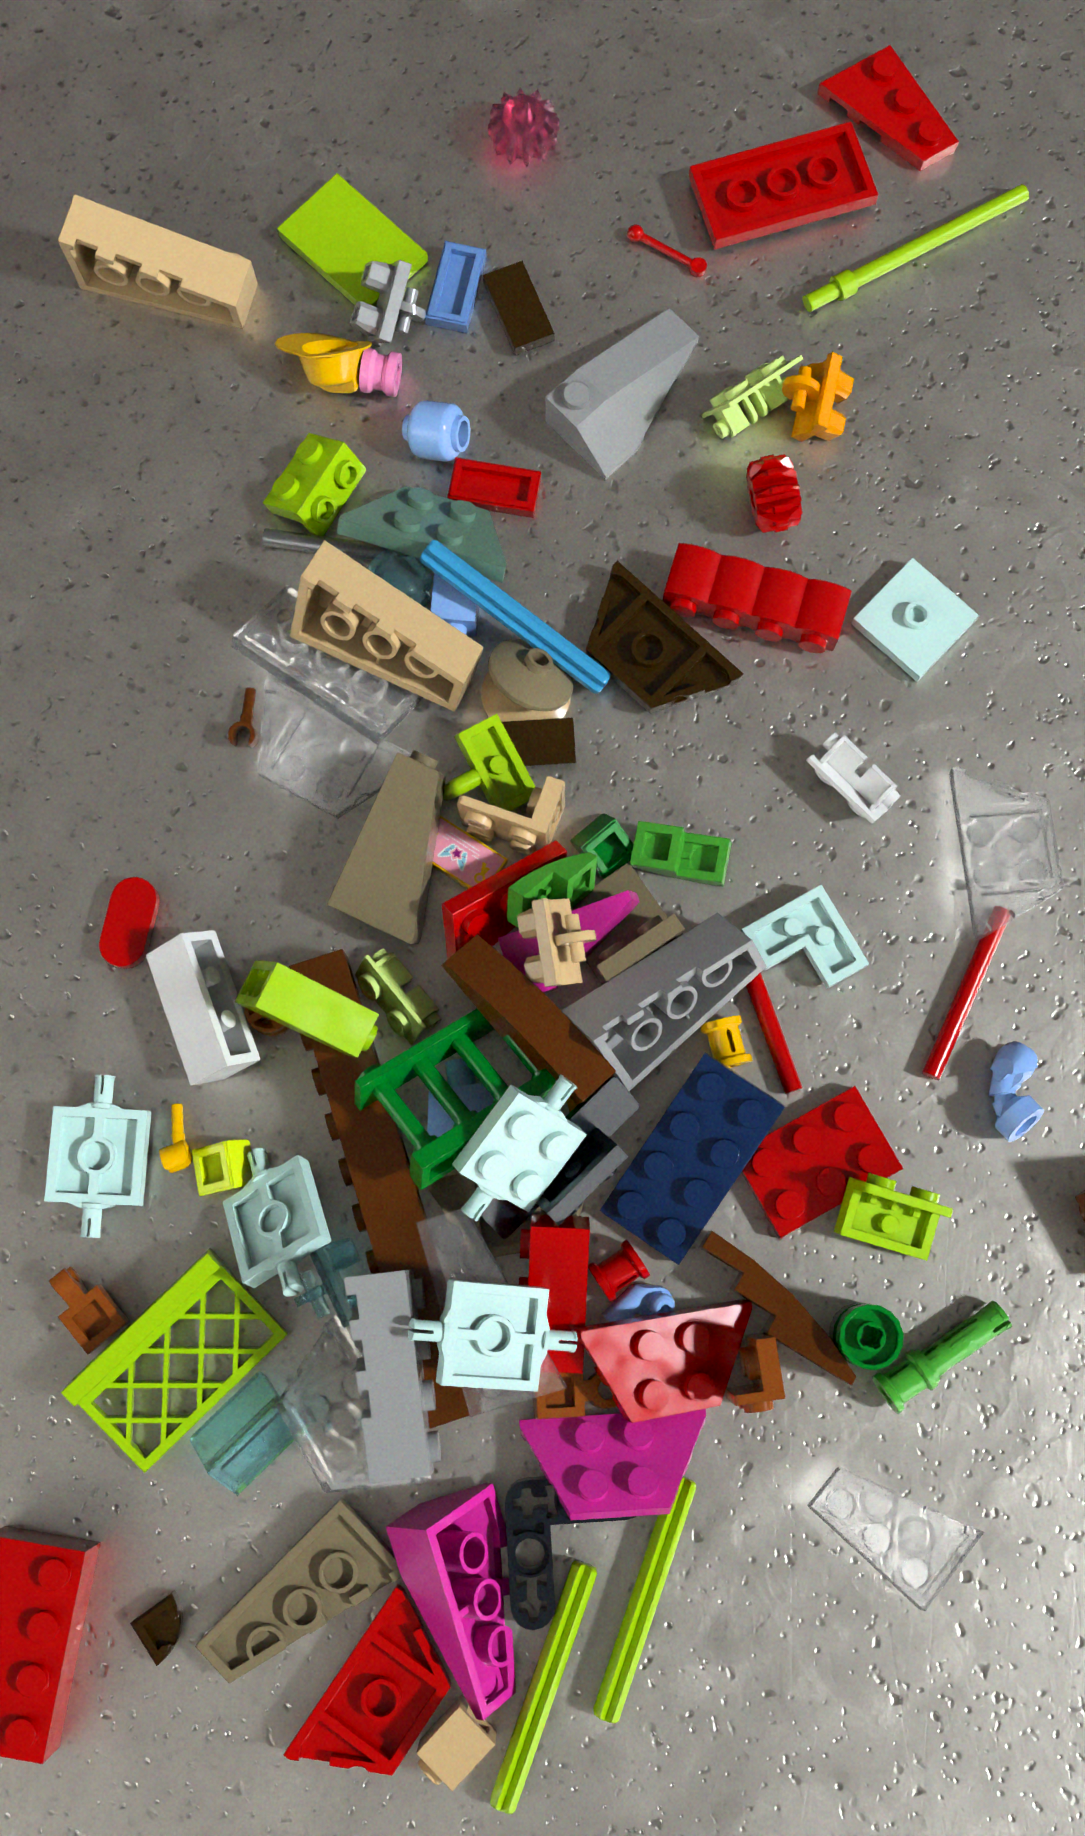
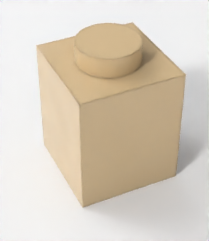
[416,1695,497,1792]

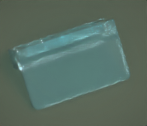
[190,1371,309,1496]

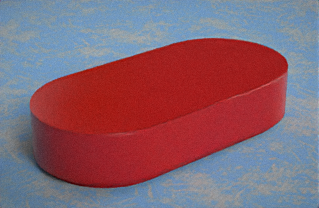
[99,877,160,969]

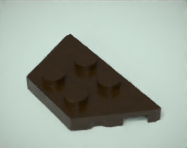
[586,560,744,714]

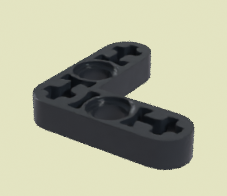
[505,1476,636,1630]

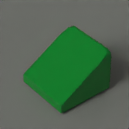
[570,813,634,880]

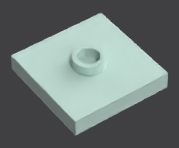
[851,557,979,682]

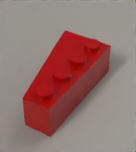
[0,1526,101,1764]

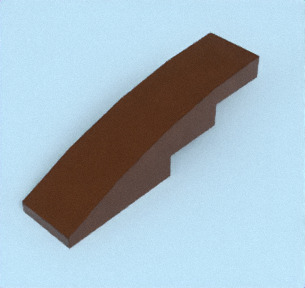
[441,934,616,1105]
[698,1230,857,1385]

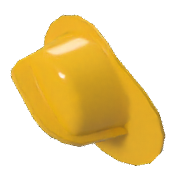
[275,333,372,393]

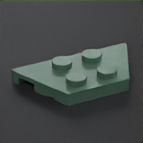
[337,486,507,583]

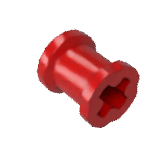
[588,1239,650,1302]

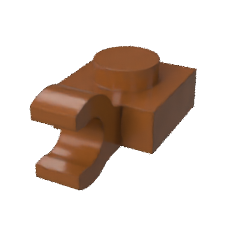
[49,1267,130,1355]

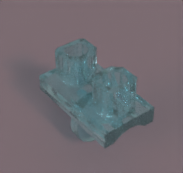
[294,1238,362,1328]

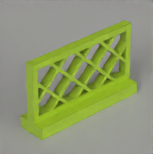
[61,1248,288,1473]

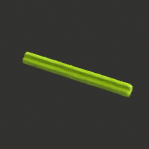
[593,1476,696,1723]
[490,1560,597,1814]

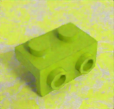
[263,433,366,536]
[834,1173,953,1261]

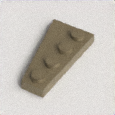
[195,1497,402,1684]

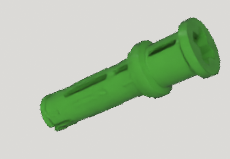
[872,1301,1012,1414]

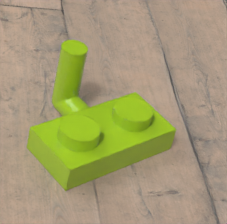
[443,714,536,811]

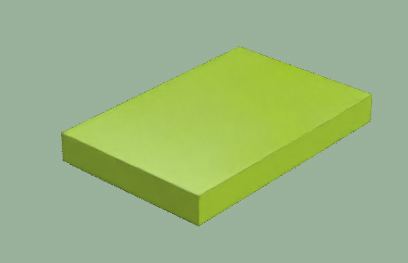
[277,173,428,307]

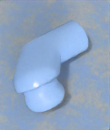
[602,1283,675,1322]

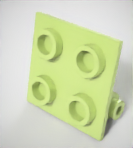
[701,355,803,439]

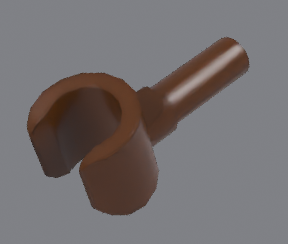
[228,687,259,748]

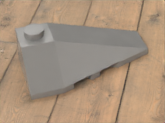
[545,308,699,480]

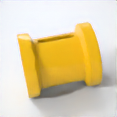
[700,1015,753,1068]

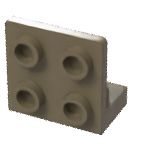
[571,864,685,985]

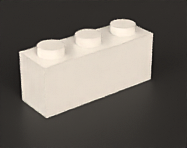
[146,930,261,1086]

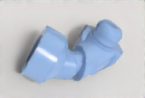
[988,1041,1044,1142]

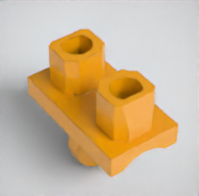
[782,351,854,442]

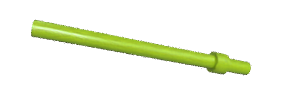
[802,184,1029,312]

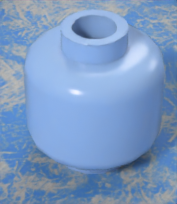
[402,400,470,462]

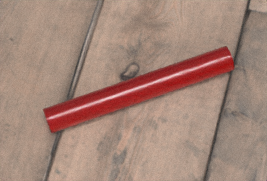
[746,972,803,1094]

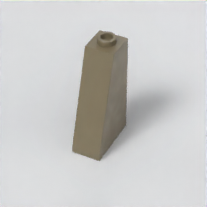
[327,750,446,944]

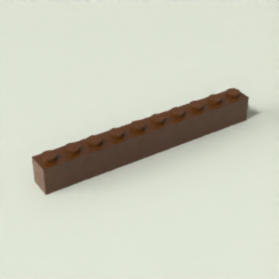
[289,949,484,1429]

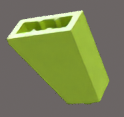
[235,960,379,1058]

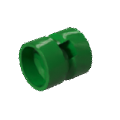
[829,1302,903,1370]

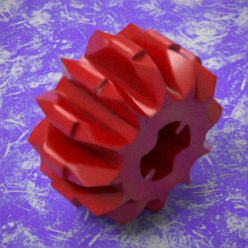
[746,454,803,533]

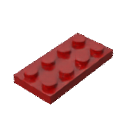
[688,121,879,250]

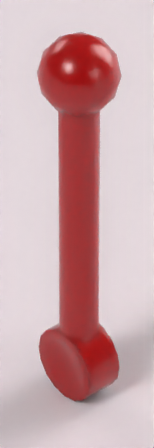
[627,224,707,277]

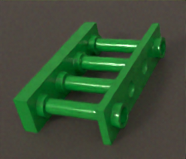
[355,1007,556,1190]

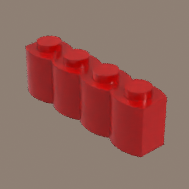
[662,543,852,653]

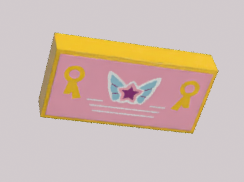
[432,815,508,889]

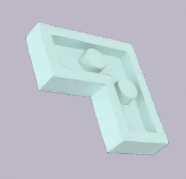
[741,885,869,989]

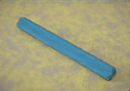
[419,540,611,694]

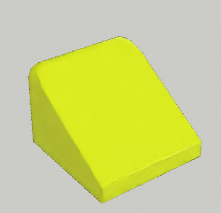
[192,1139,253,1196]

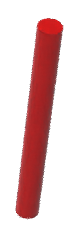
[922,907,1011,1080]

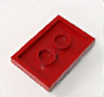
[741,1086,903,1238]

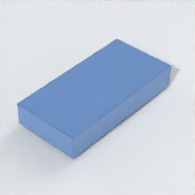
[425,241,487,333]

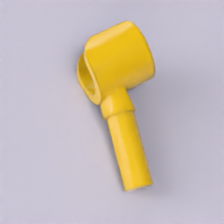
[159,1103,193,1173]

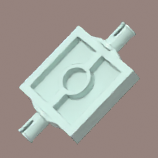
[44,1075,152,1238]
[452,1075,587,1221]
[223,1148,332,1297]
[408,1279,578,1392]

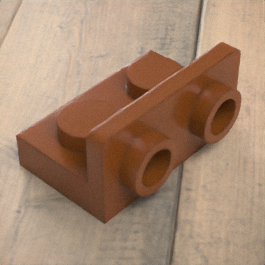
[725,1333,785,1413]

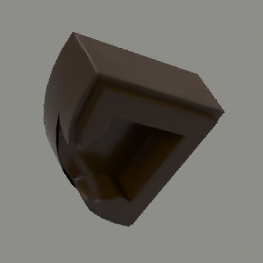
[130,1591,183,1666]

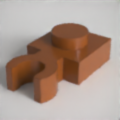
[532,1372,616,1419]

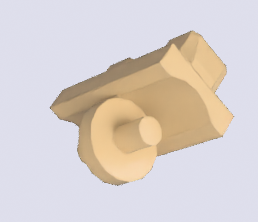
[517,898,597,987]

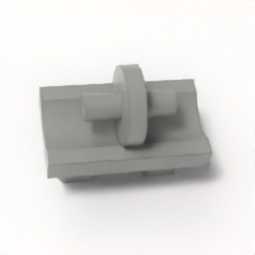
[350,260,426,347]

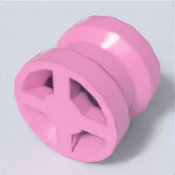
[359,348,402,397]

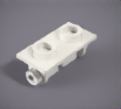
[806,732,901,824]

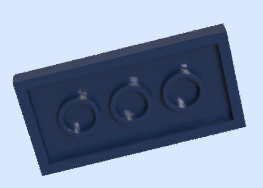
[599,1052,785,1265]

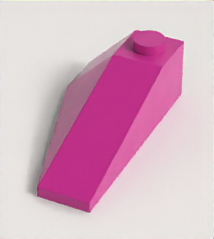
[386,1483,516,1720]

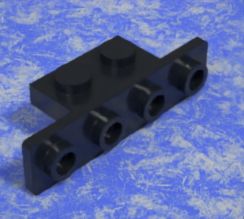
[481,1075,640,1239]

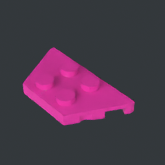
[519,1409,706,1521]

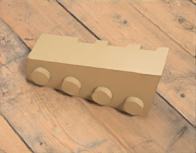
[58,194,258,329]
[290,540,484,712]

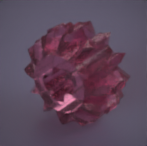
[488,87,560,167]

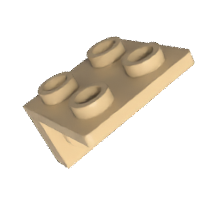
[457,775,565,856]

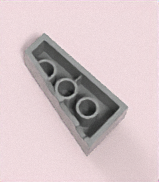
[561,913,767,1091]
[344,1269,441,1484]

